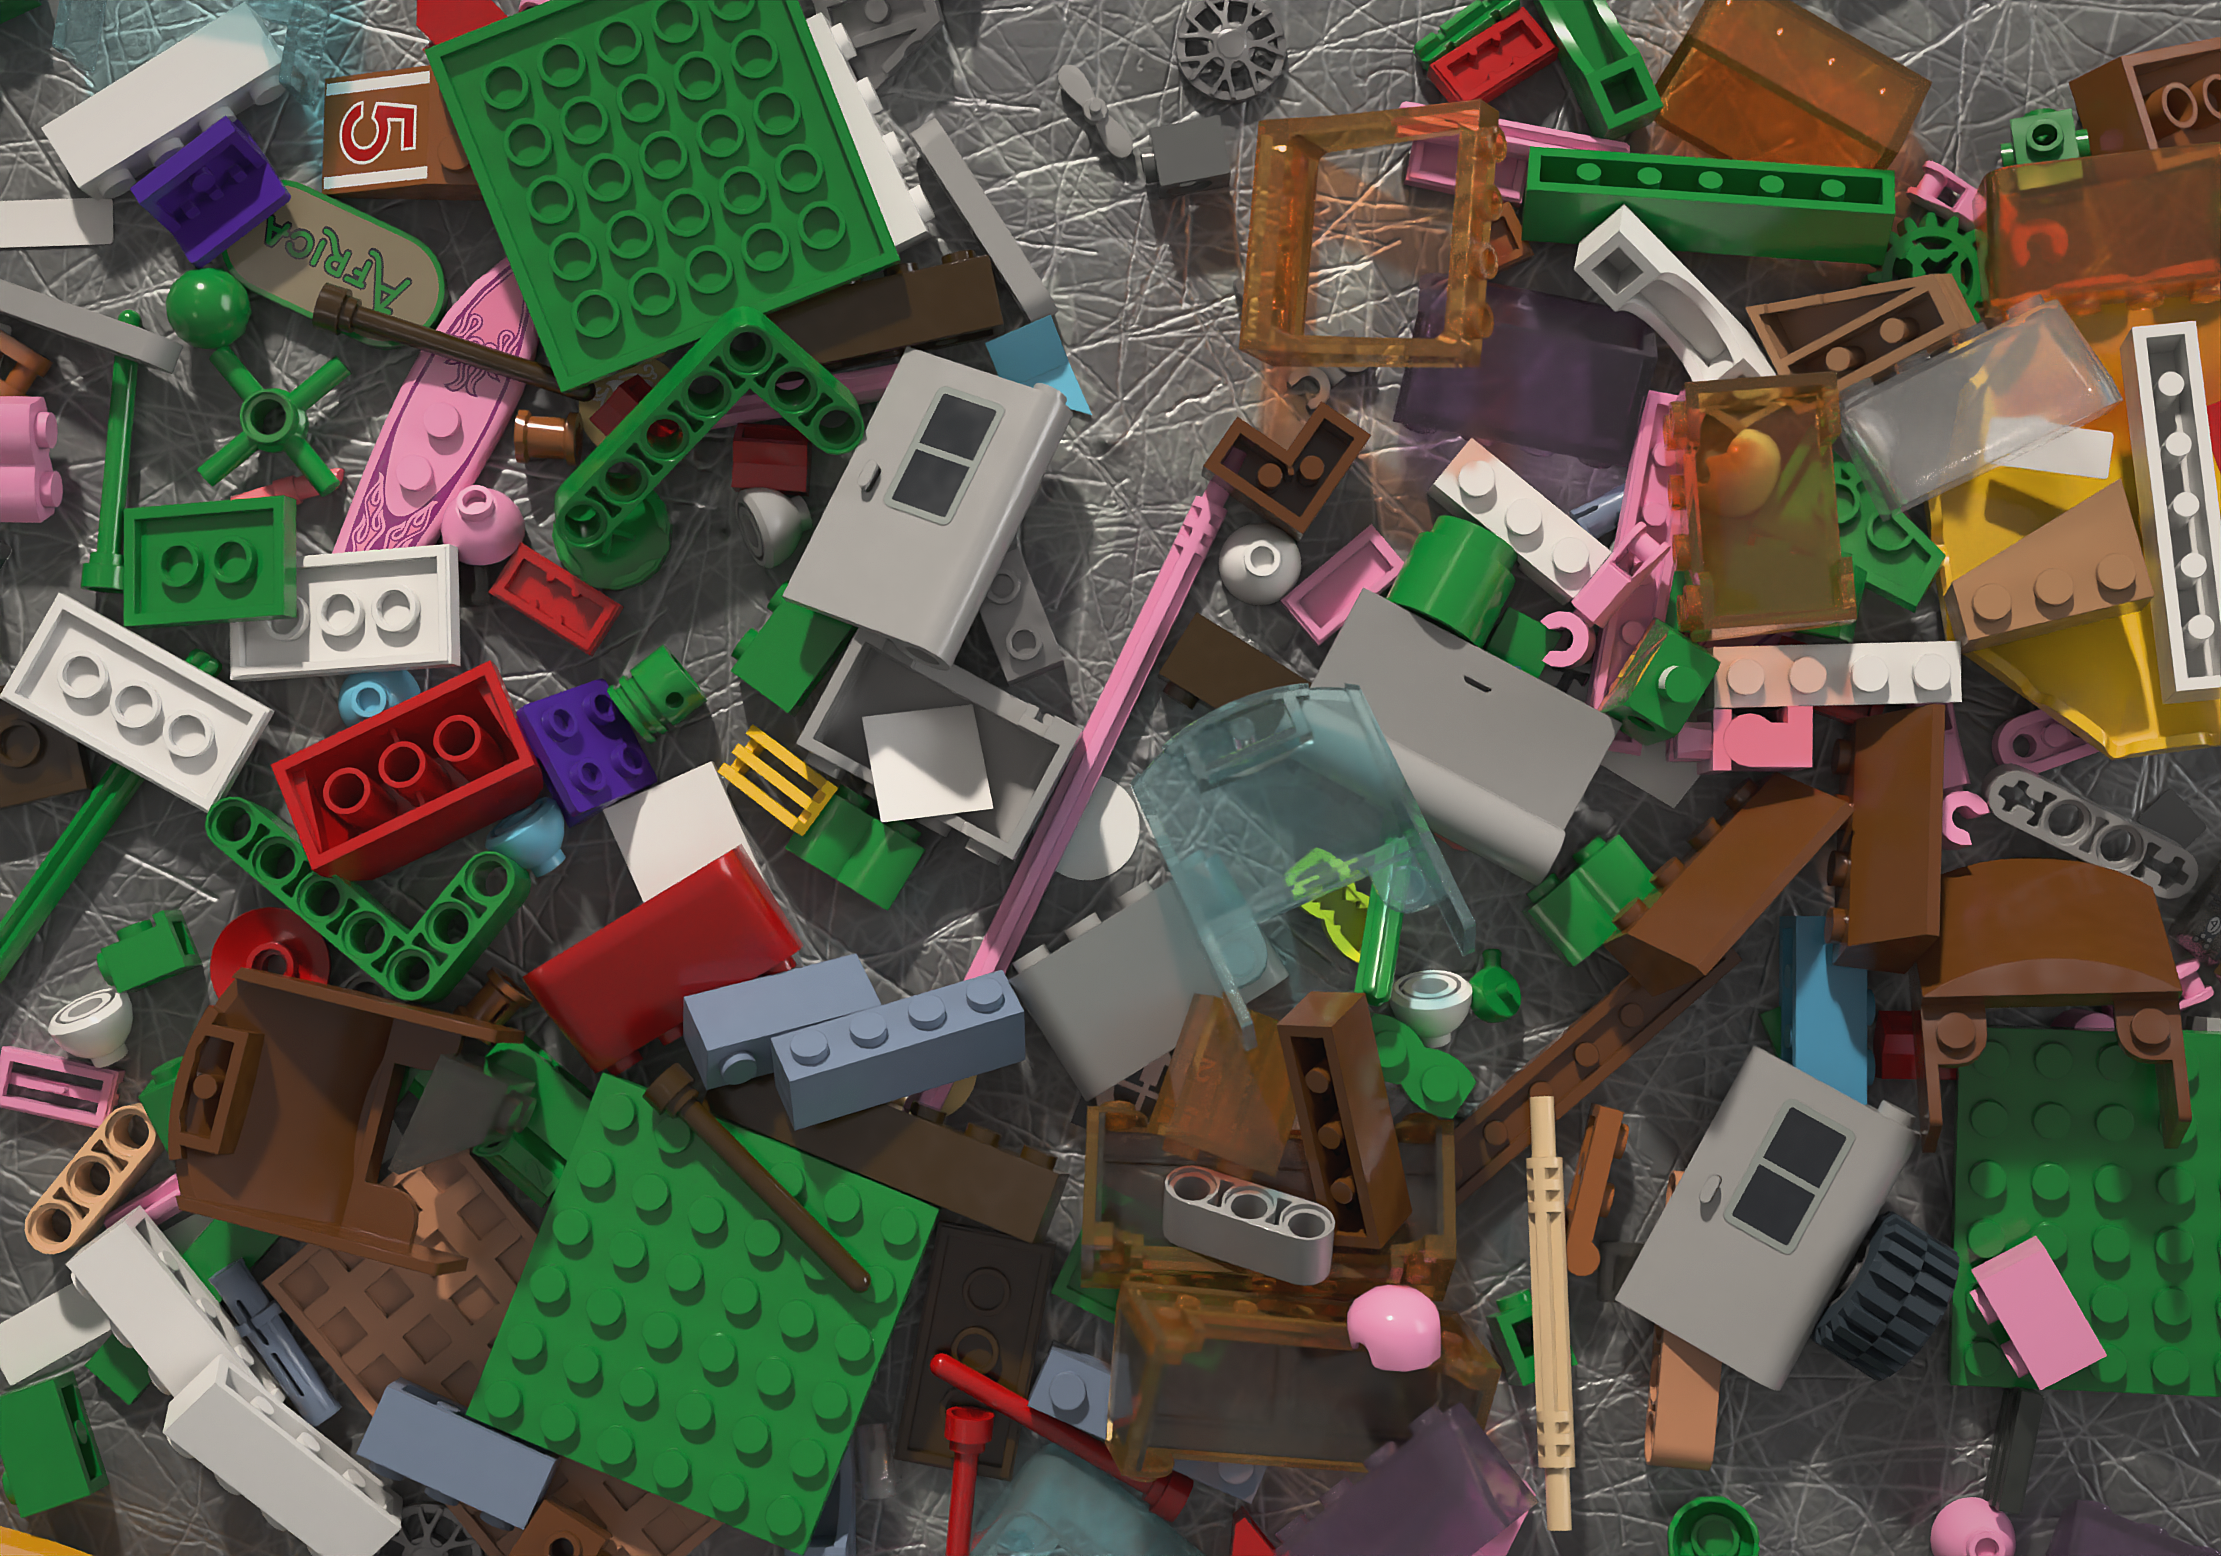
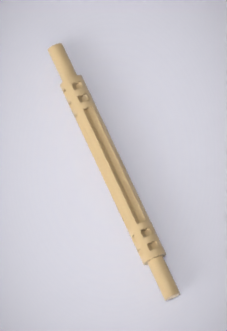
[1526,1096,1576,1531]

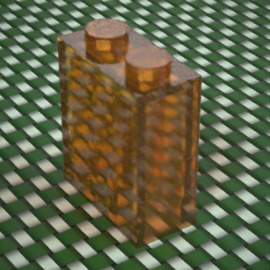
[1146,993,1297,1182]

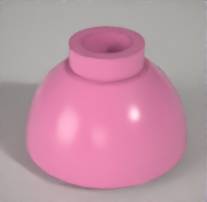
[441,485,525,565]
[1930,1497,2016,1556]

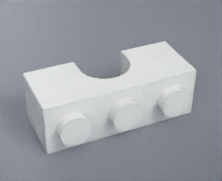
[1427,437,1611,605]

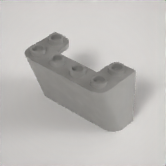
[1008,848,1290,1102]

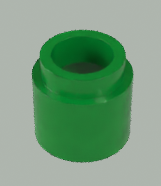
[1386,515,1518,649]

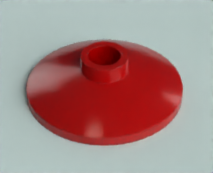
[210,907,332,999]

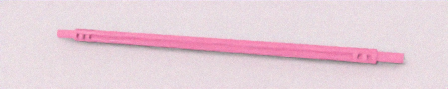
[871,447,1247,1189]

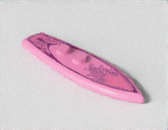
[332,257,540,553]

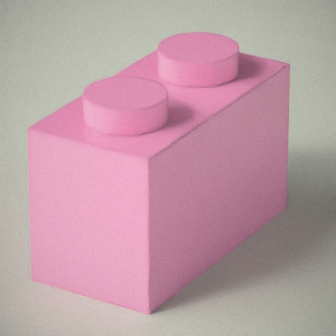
[1969,1236,2107,1390]

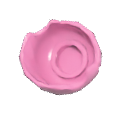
[1347,1285,1441,1372]

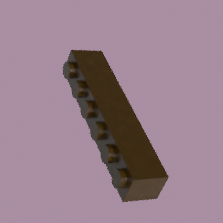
[702,1072,1070,1244]

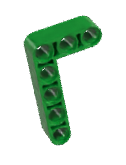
[554,306,865,549]
[205,796,531,1005]

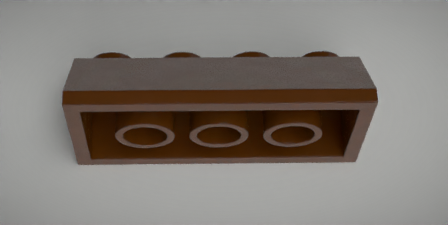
[1824,704,1945,974]
[1602,772,1855,997]

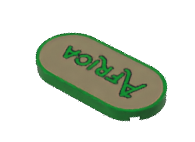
[222,180,449,350]

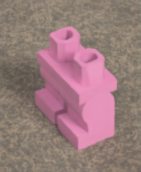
[1666,706,1813,775]

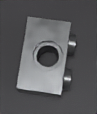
[979,548,1065,687]

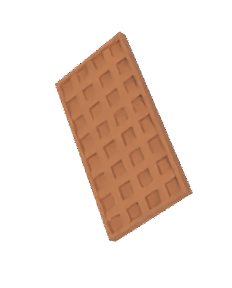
[262,1126,724,1556]

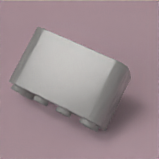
[796,628,1083,866]

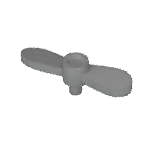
[1058,65,1133,160]

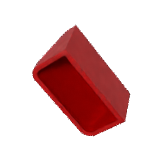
[522,844,804,1075]

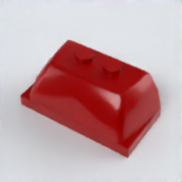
[271,660,543,881]

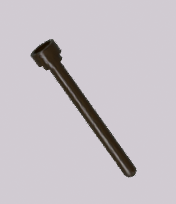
[312,282,597,402]
[642,1063,872,1293]

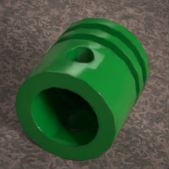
[607,645,708,745]

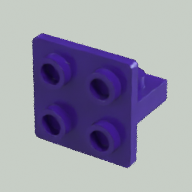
[130,115,291,268]
[516,678,658,828]

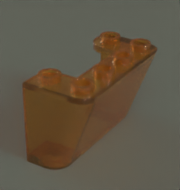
[1663,371,1857,643]

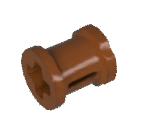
[514,410,583,466]
[452,967,533,1046]

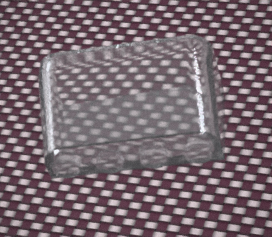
[1829,294,2123,522]

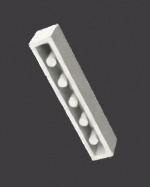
[2119,321,2221,704]

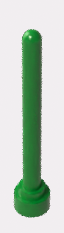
[80,310,142,594]

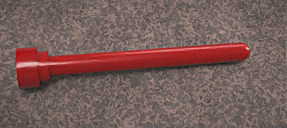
[930,1353,1194,1523]
[944,1406,994,1556]

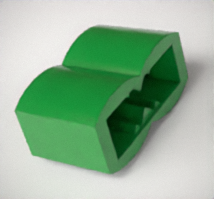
[785,783,926,911]
[1521,834,1655,967]
[1370,1012,1476,1119]

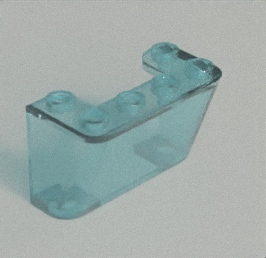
[970,1443,1206,1556]

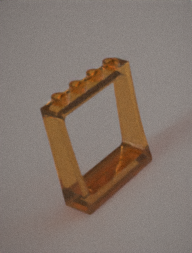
[1239,99,1507,368]

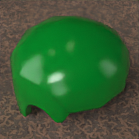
[1667,1495,1760,1556]

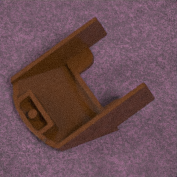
[1908,857,2192,1153]
[168,967,525,1276]

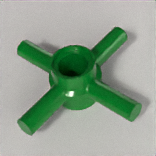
[197,346,352,497]

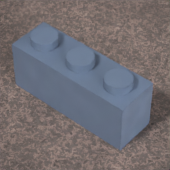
[683,953,881,1090]
[356,1377,563,1531]

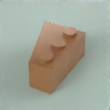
[1745,274,1979,414]
[1944,478,2155,654]

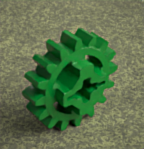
[1861,212,1997,323]

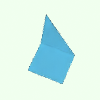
[985,315,1092,415]

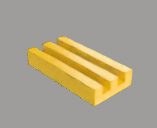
[717,724,838,837]

